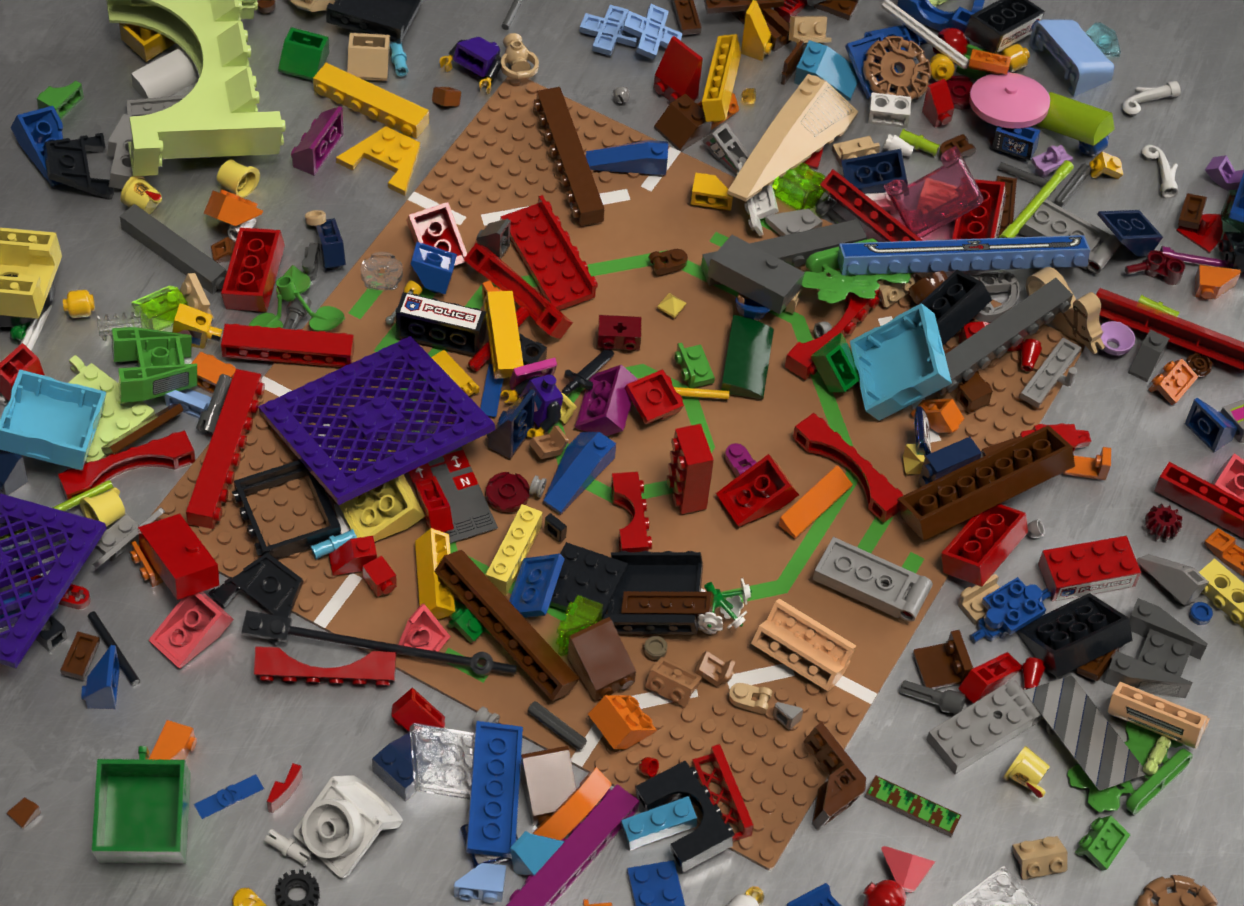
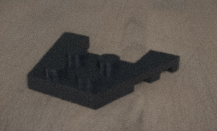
[43,133,114,199]
[208,553,304,646]

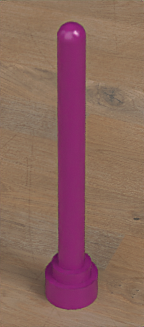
[1160,246,1229,268]

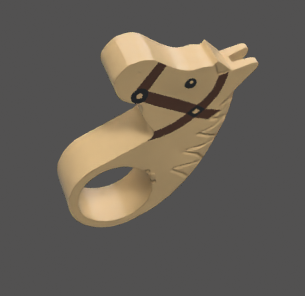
[1026,267,1105,354]

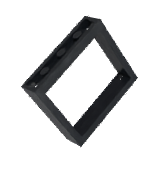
[232,460,341,559]

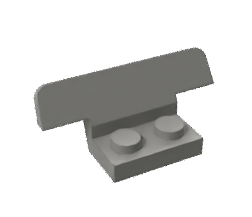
[92,507,165,568]

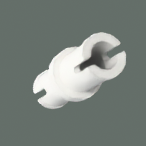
[264,829,313,866]

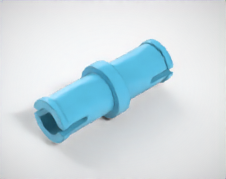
[390,42,408,77]
[311,529,357,559]

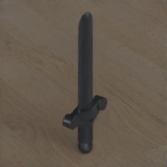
[562,349,614,395]

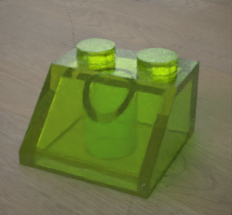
[131,286,188,331]

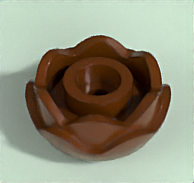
[1186,353,1212,377]

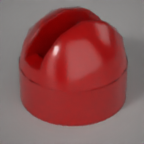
[638,757,659,777]

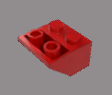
[0,343,45,401]

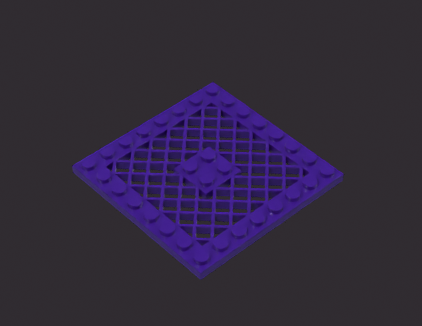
[258,336,496,505]
[0,493,107,669]

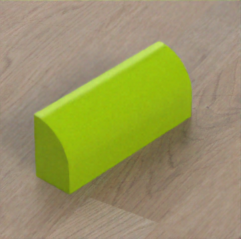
[1036,92,1115,146]

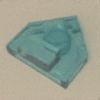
[1085,22,1121,57]

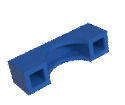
[897,0,974,39]

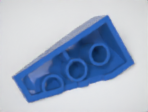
[10,106,63,187]
[586,140,668,175]
[543,432,616,515]

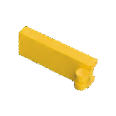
[431,350,479,396]

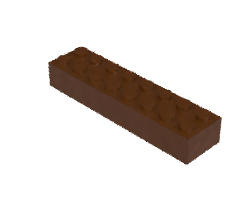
[898,425,1075,541]

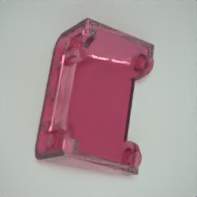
[883,146,984,238]

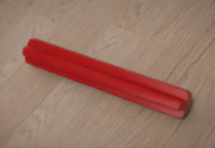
[468,307,529,371]

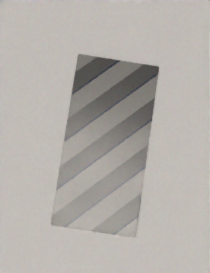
[1024,675,1147,791]

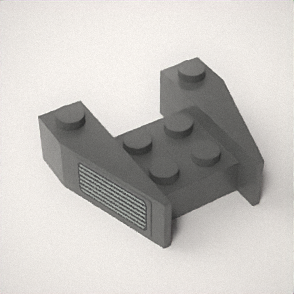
[1103,598,1208,698]

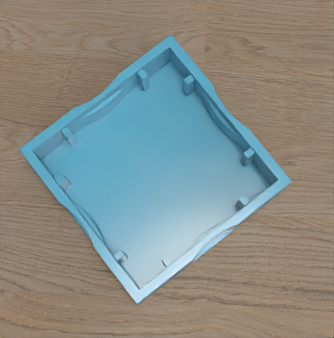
[850,303,952,421]
[0,370,107,470]

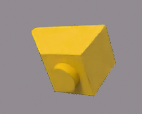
[691,172,733,210]

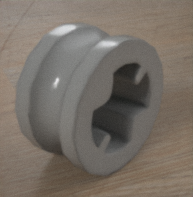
[529,475,547,498]

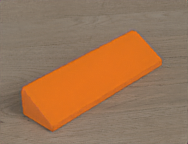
[779,465,853,539]

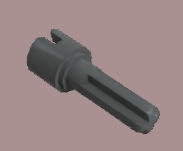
[283,294,312,330]
[196,374,232,435]
[900,680,965,715]

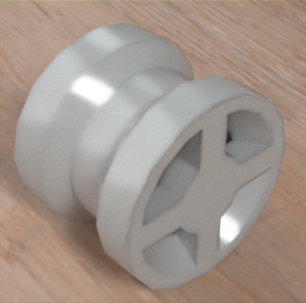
[472,706,500,728]

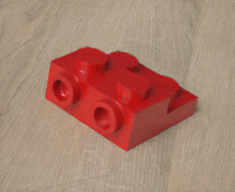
[625,369,684,424]

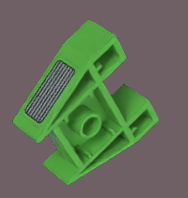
[112,327,197,403]

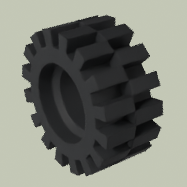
[275,869,320,906]

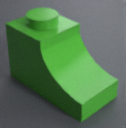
[37,81,84,120]

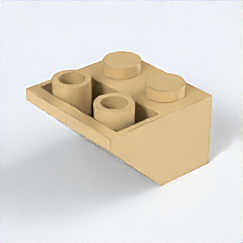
[347,33,390,81]

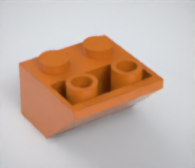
[204,189,263,226]
[588,695,657,749]

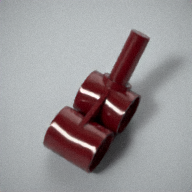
[1125,250,1185,285]

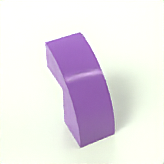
[1205,155,1244,194]

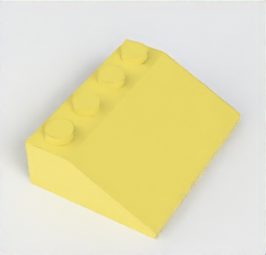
[339,448,425,542]

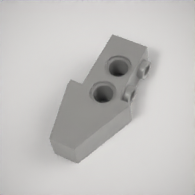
[107,114,134,189]

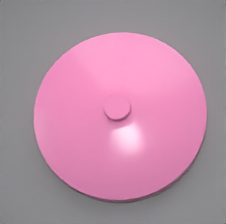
[969,73,1050,129]

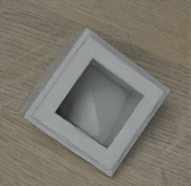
[773,702,803,730]

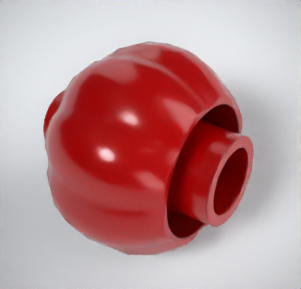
[932,28,970,64]
[863,880,907,906]

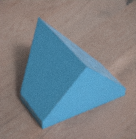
[510,831,565,875]

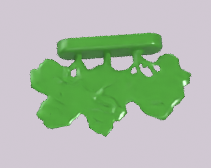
[802,238,912,303]
[1067,721,1193,815]

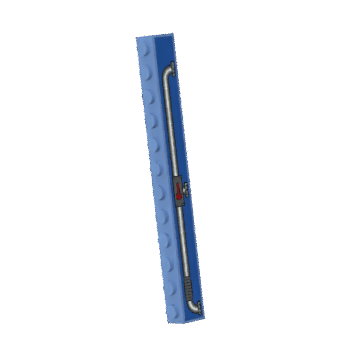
[837,235,1090,275]

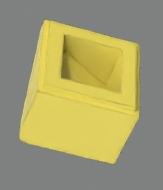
[903,444,925,474]

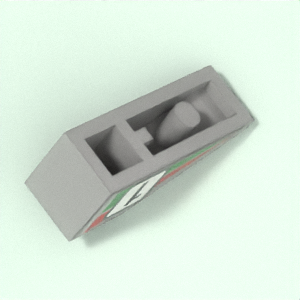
[702,123,750,175]

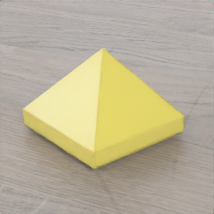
[657,293,686,318]
[560,393,577,424]

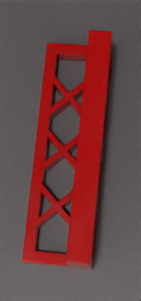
[692,744,754,841]

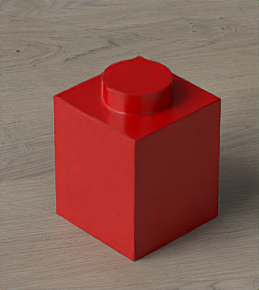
[362,556,397,597]

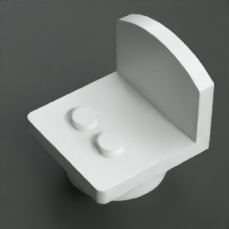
[294,775,403,878]

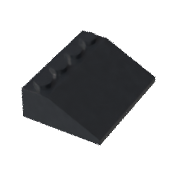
[1016,593,1133,677]

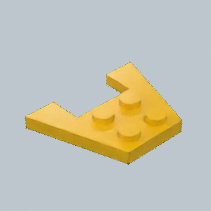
[336,126,420,196]

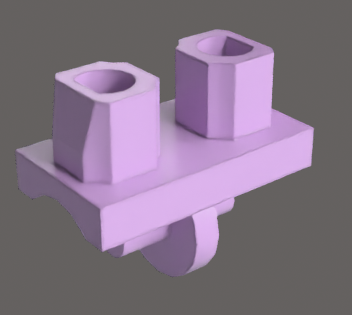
[1031,145,1073,178]

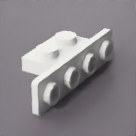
[737,162,779,236]

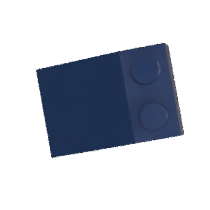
[841,149,910,196]
[1097,210,1163,256]
[487,389,535,459]
[372,731,456,802]

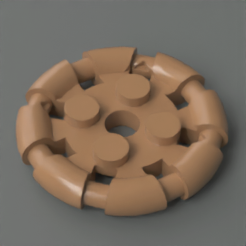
[863,36,932,102]
[1136,875,1219,906]

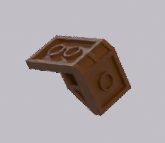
[803,722,866,830]

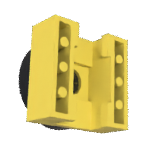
[0,228,62,327]

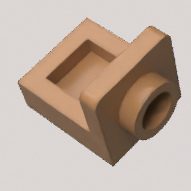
[529,425,569,459]
[695,651,735,686]

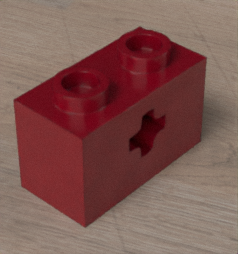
[597,315,642,351]

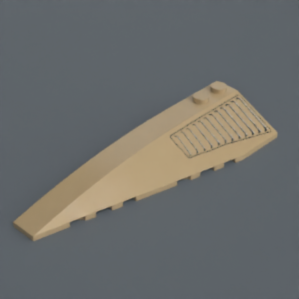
[727,74,858,201]

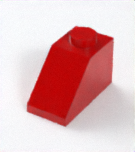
[922,79,954,128]
[329,536,377,576]
[391,687,445,731]

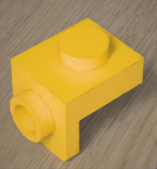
[1089,152,1123,179]

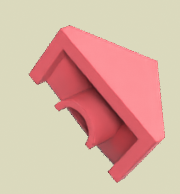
[398,604,451,652]
[881,846,935,893]

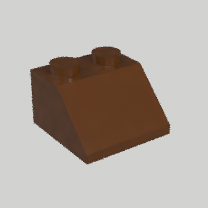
[654,94,712,152]

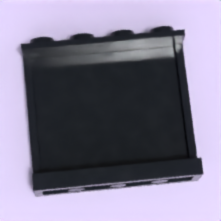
[326,0,423,44]
[604,551,703,634]

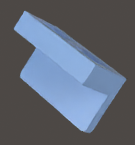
[165,388,212,419]

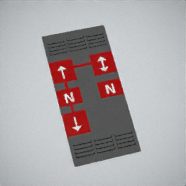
[408,441,498,543]

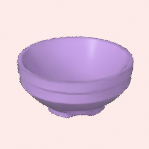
[1101,321,1135,355]

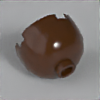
[908,271,948,305]

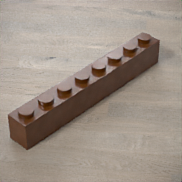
[534,87,605,226]
[435,550,580,701]

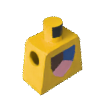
[172,303,223,349]

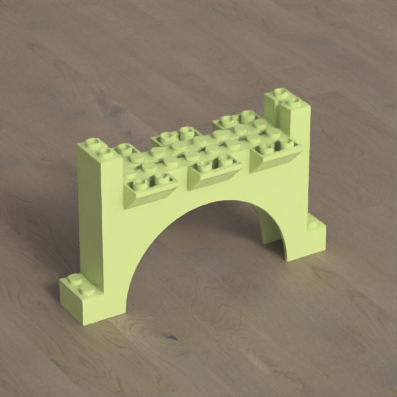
[106,0,286,176]

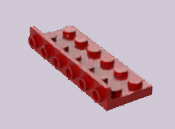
[500,195,598,310]

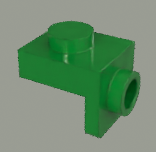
[447,608,486,643]

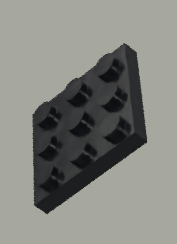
[549,542,628,622]

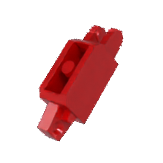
[1020,423,1091,453]

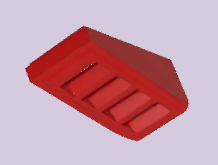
[774,0,808,23]

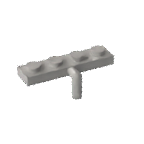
[126,95,187,116]
[1020,338,1081,408]

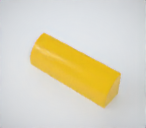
[483,291,524,379]
[415,528,455,619]

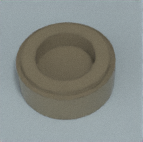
[644,636,668,660]

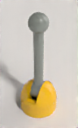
[386,281,422,325]

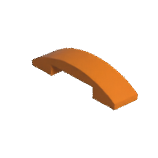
[1204,528,1244,576]
[532,767,612,840]

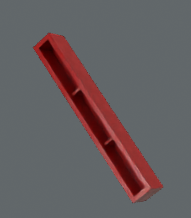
[1096,288,1244,370]
[186,369,265,529]

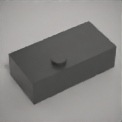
[707,235,805,314]

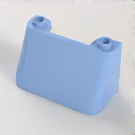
[1029,19,1115,97]

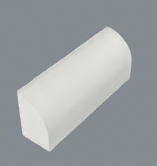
[131,47,200,99]

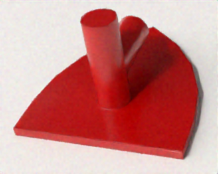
[1176,214,1223,253]

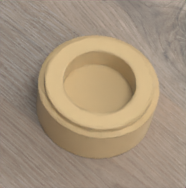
[305,210,326,226]

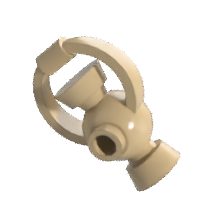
[501,33,539,80]

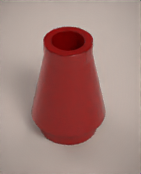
[1021,339,1042,372]
[1023,657,1045,690]

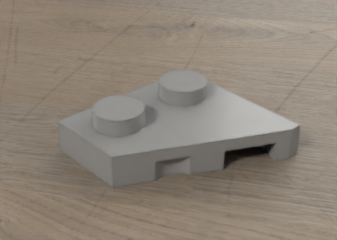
[765,208,823,236]

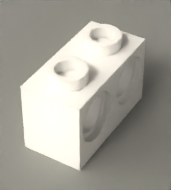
[868,93,911,128]

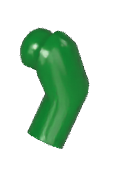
[10,321,31,340]

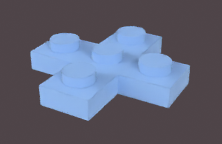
[622,4,683,60]
[579,5,639,56]

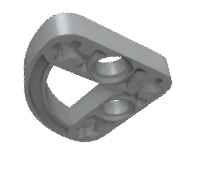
[967,271,1020,323]

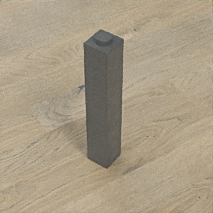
[120,204,227,294]

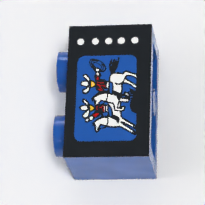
[993,126,1040,160]

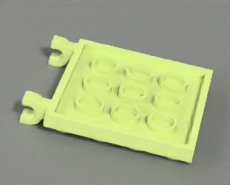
[69,355,155,464]

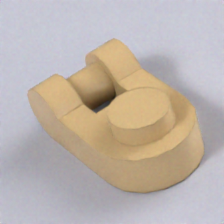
[729,683,773,714]

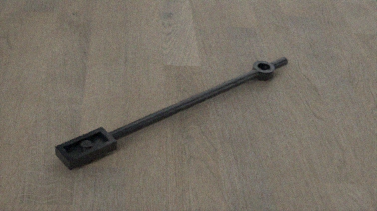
[241,610,517,676]

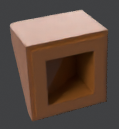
[432,87,461,106]

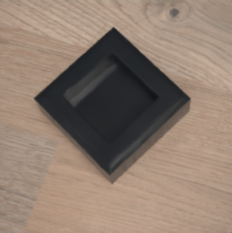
[545,513,567,542]

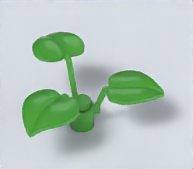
[248,265,345,332]

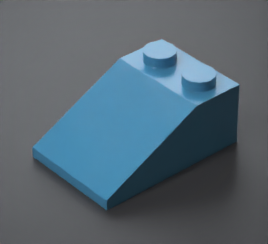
[794,40,859,101]

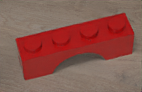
[611,472,652,552]

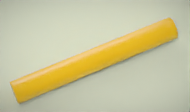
[674,387,729,400]

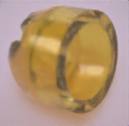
[741,88,756,104]
[745,886,764,906]

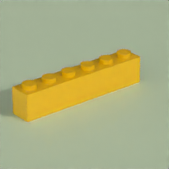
[702,34,741,122]
[313,63,429,139]

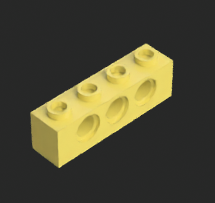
[486,504,542,596]
[1199,558,1244,629]

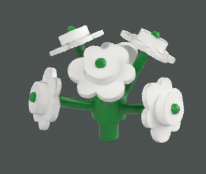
[698,578,752,634]

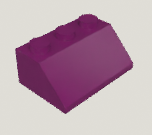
[291,106,344,176]
[575,365,638,436]

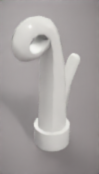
[1122,81,1181,115]
[1142,145,1178,198]

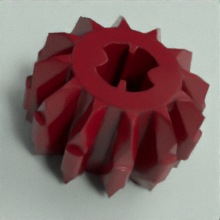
[1145,503,1182,542]

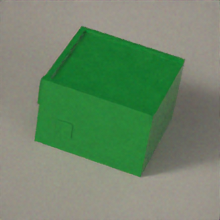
[92,746,191,864]

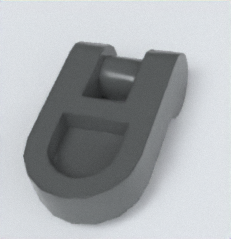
[302,243,320,281]

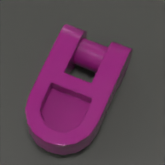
[725,443,757,477]

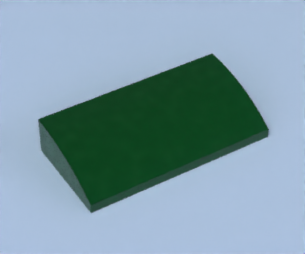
[721,315,774,399]

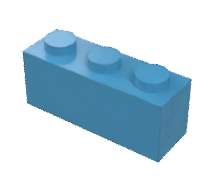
[621,796,697,850]

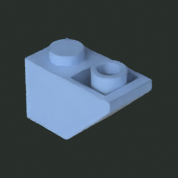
[454,863,506,903]

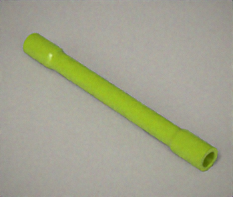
[999,160,1074,238]

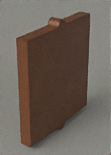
[781,40,804,85]

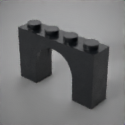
[635,760,735,872]

